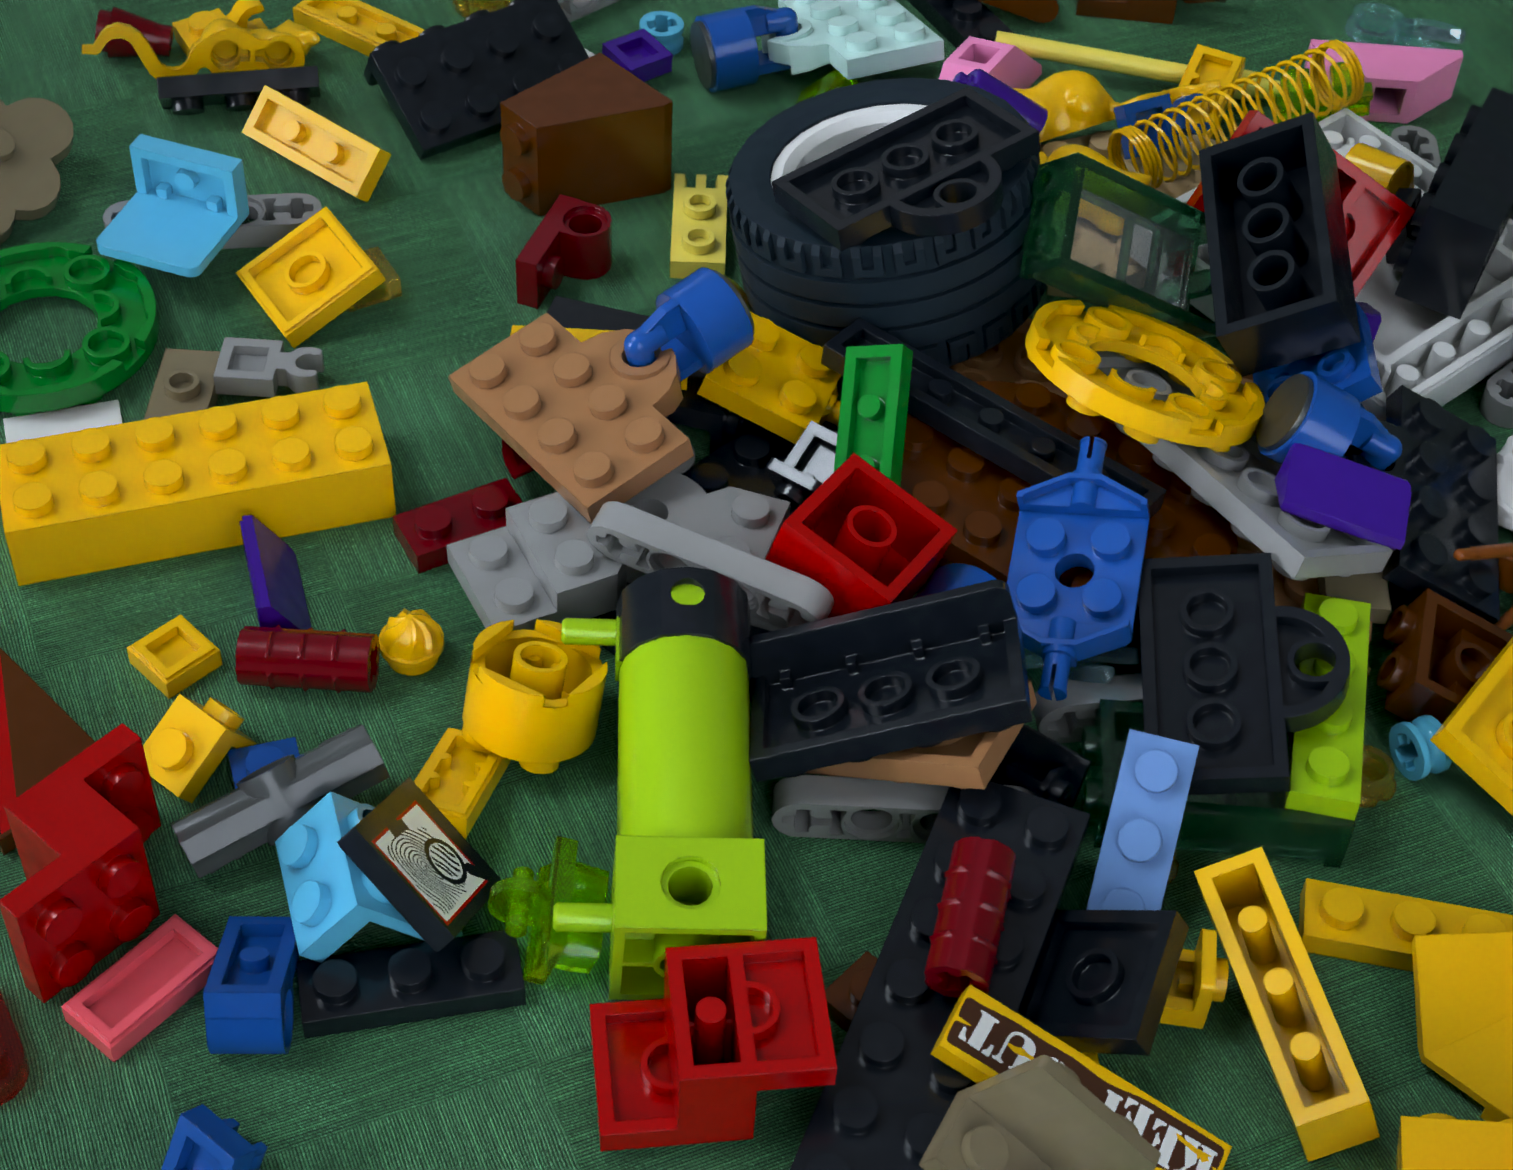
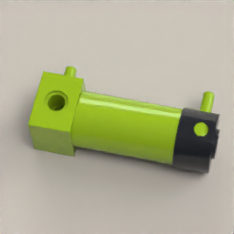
[553,567,767,1000]

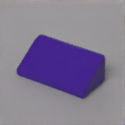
[1274,443,1412,550]
[240,514,312,629]

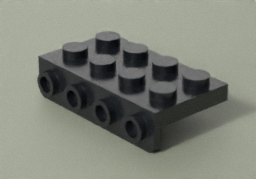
[364,0,589,160]
[749,580,1033,782]

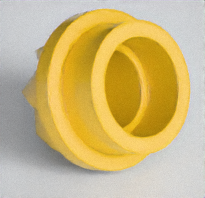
[379,608,445,676]

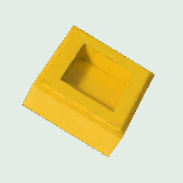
[126,614,223,699]

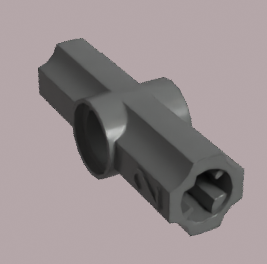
[171,724,390,878]

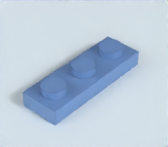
[1086,729,1199,910]

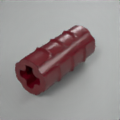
[235,625,380,694]
[924,836,1016,998]

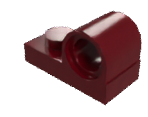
[515,194,612,309]

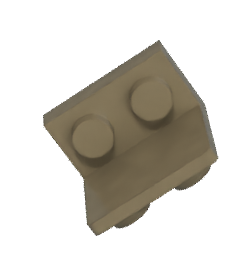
[919,1055,1161,1170]

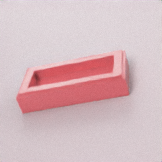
[61,914,218,1063]

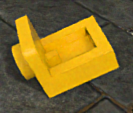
[143,694,257,803]
[1159,928,1229,1029]

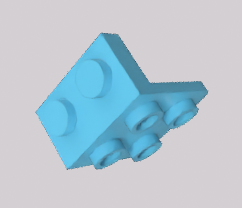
[96,134,249,278]
[275,791,463,963]

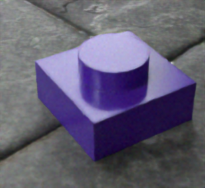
[602,28,673,82]

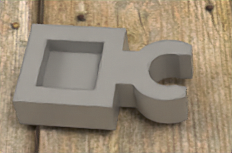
[213,337,325,397]

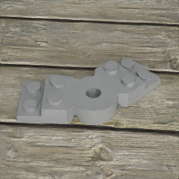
[447,471,791,631]

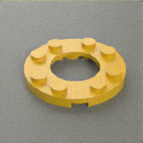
[1025,299,1265,452]

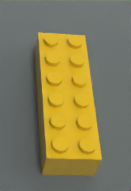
[0,381,396,586]

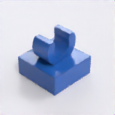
[161,1104,267,1170]

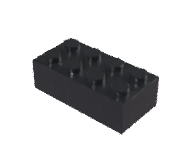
[1393,87,1513,320]
[1199,112,1361,377]

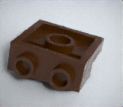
[1376,588,1513,724]

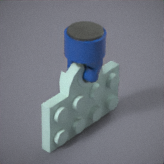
[690,0,945,93]

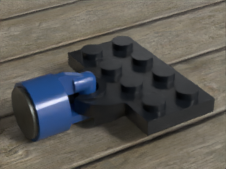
[1256,371,1500,624]

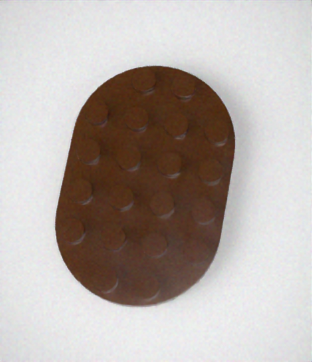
[900,381,1238,631]

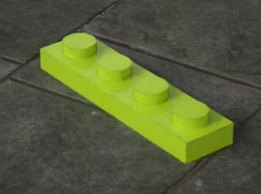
[1284,592,1371,821]

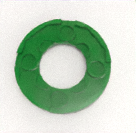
[0,242,159,416]

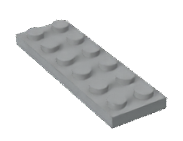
[1096,351,1393,581]

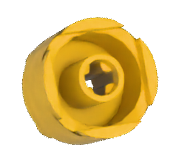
[462,619,608,774]

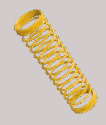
[1107,39,1365,191]

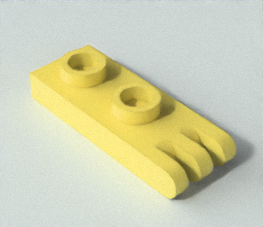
[669,173,728,279]

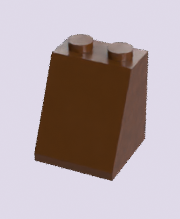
[500,53,673,216]

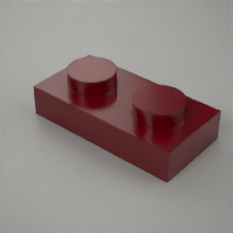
[392,478,523,574]

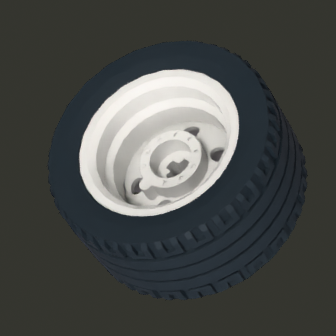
[725,77,1050,376]

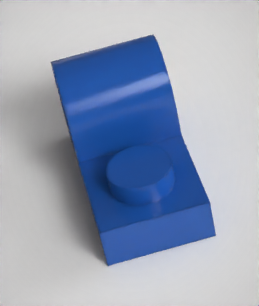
[203,916,300,1054]

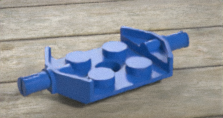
[1007,436,1150,701]

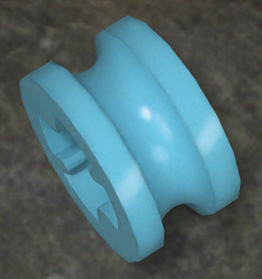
[639,11,684,56]
[1389,715,1452,781]

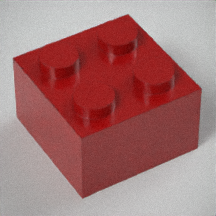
[765,453,958,618]

